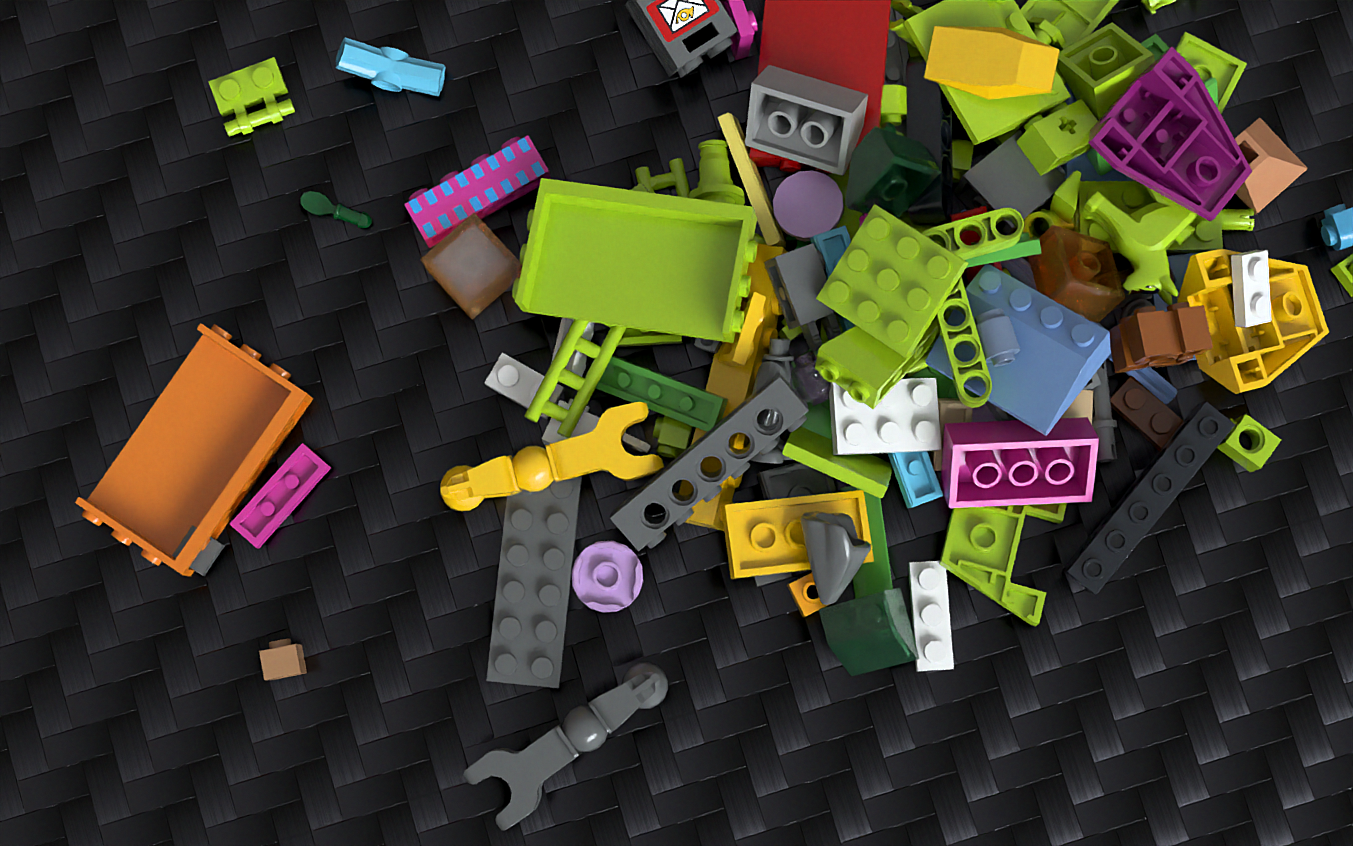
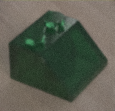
[845,126,941,219]
[819,588,920,676]

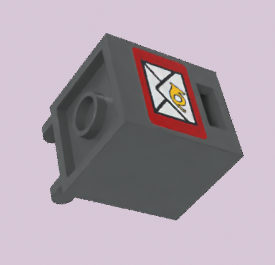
[625,0,738,77]

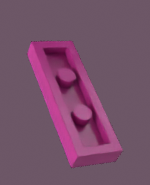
[230,443,331,549]

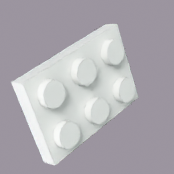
[828,378,941,455]

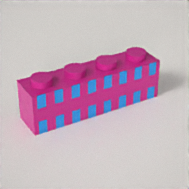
[404,135,551,248]

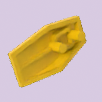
[924,26,1060,100]

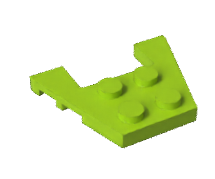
[939,503,1067,626]

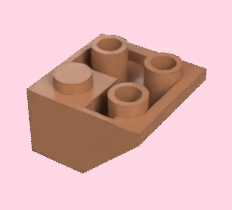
[1235,118,1308,215]

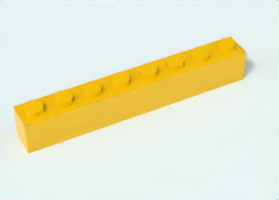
[679,244,787,531]

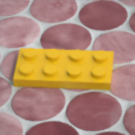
[721,490,874,579]

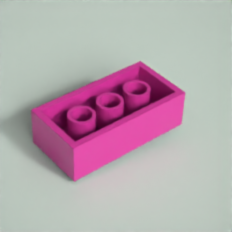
[940,417,1099,508]

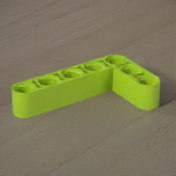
[922,208,1024,408]

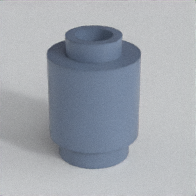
[974,308,1020,367]

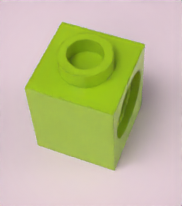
[1217,414,1281,472]

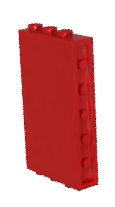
[749,0,891,175]

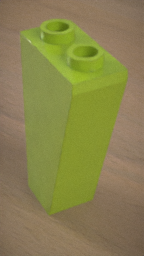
[815,310,953,409]

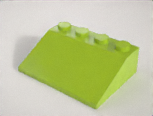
[903,0,1071,145]

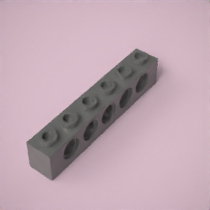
[610,372,809,551]

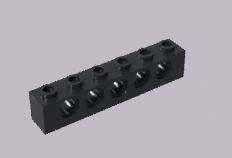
[1062,402,1235,595]

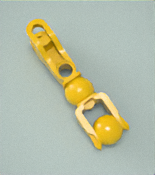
[440,402,664,511]

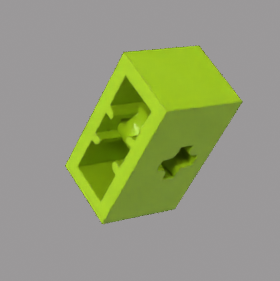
[1016,99,1098,176]

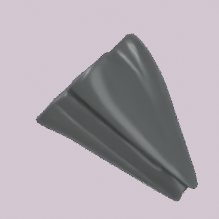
[800,511,871,605]

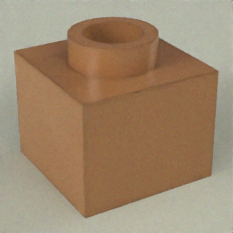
[259,639,307,680]

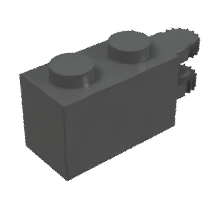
[764,243,842,351]

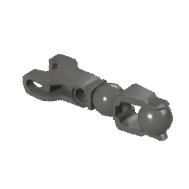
[463,662,668,831]

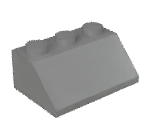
[745,65,868,176]

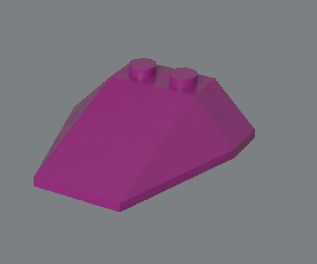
[1088,47,1253,221]

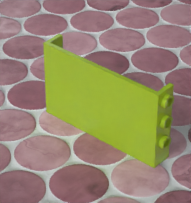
[512,178,758,343]

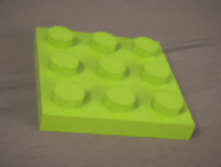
[816,204,969,358]

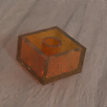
[1028,225,1126,323]

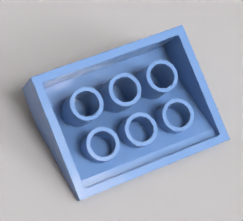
[925,264,1111,436]

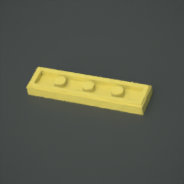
[717,112,787,247]

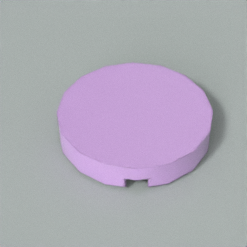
[773,170,844,242]
[572,540,643,613]

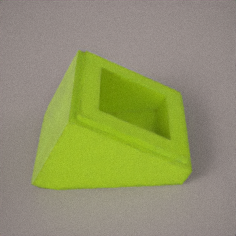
[1050,170,1081,224]

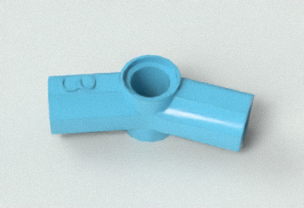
[335,37,446,96]

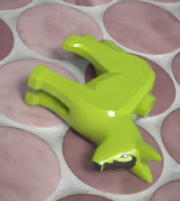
[1081,187,1197,305]

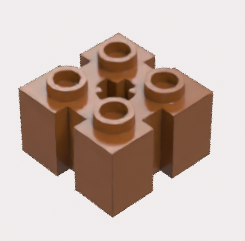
[1109,302,1213,373]

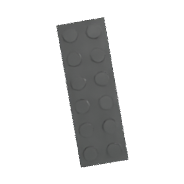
[486,476,582,688]

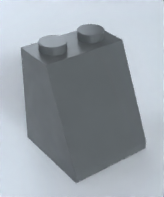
[953,130,1066,236]

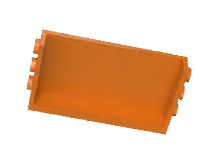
[75,323,313,577]

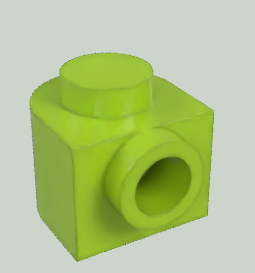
[880,85,907,126]
[952,138,974,183]
[653,416,693,458]

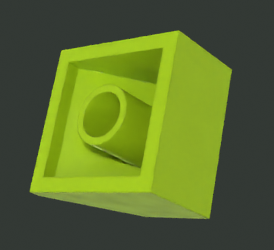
[1057,22,1155,120]

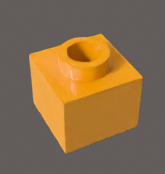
[787,573,830,618]

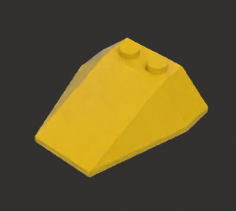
[1177,249,1329,394]

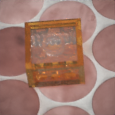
[420,212,522,320]

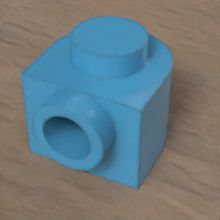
[1321,204,1353,251]

